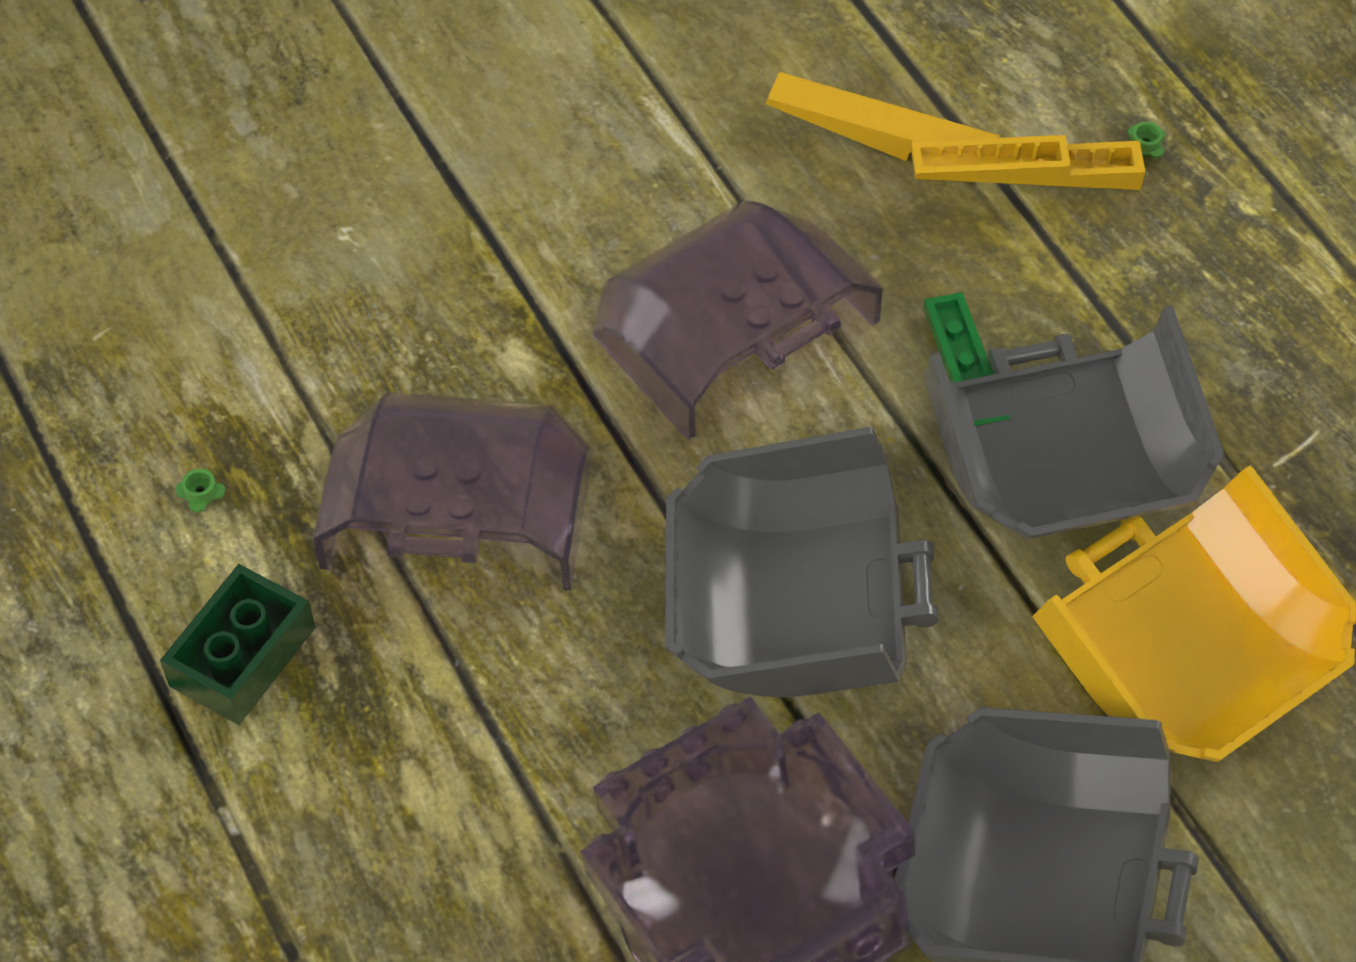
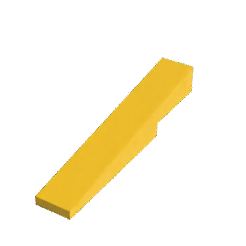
[766,72,1000,161]
[911,135,1146,190]

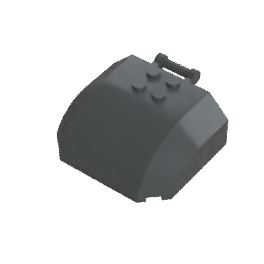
[924,306,1224,540]
[665,427,938,697]
[888,707,1199,962]

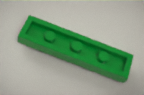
[923,292,1011,426]

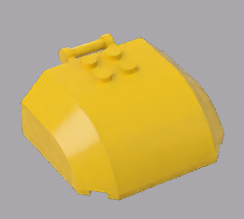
[1032,466,1356,762]

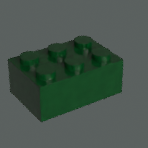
[160,563,316,725]

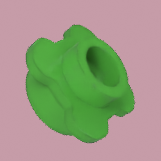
[1128,122,1166,159]
[175,469,226,512]

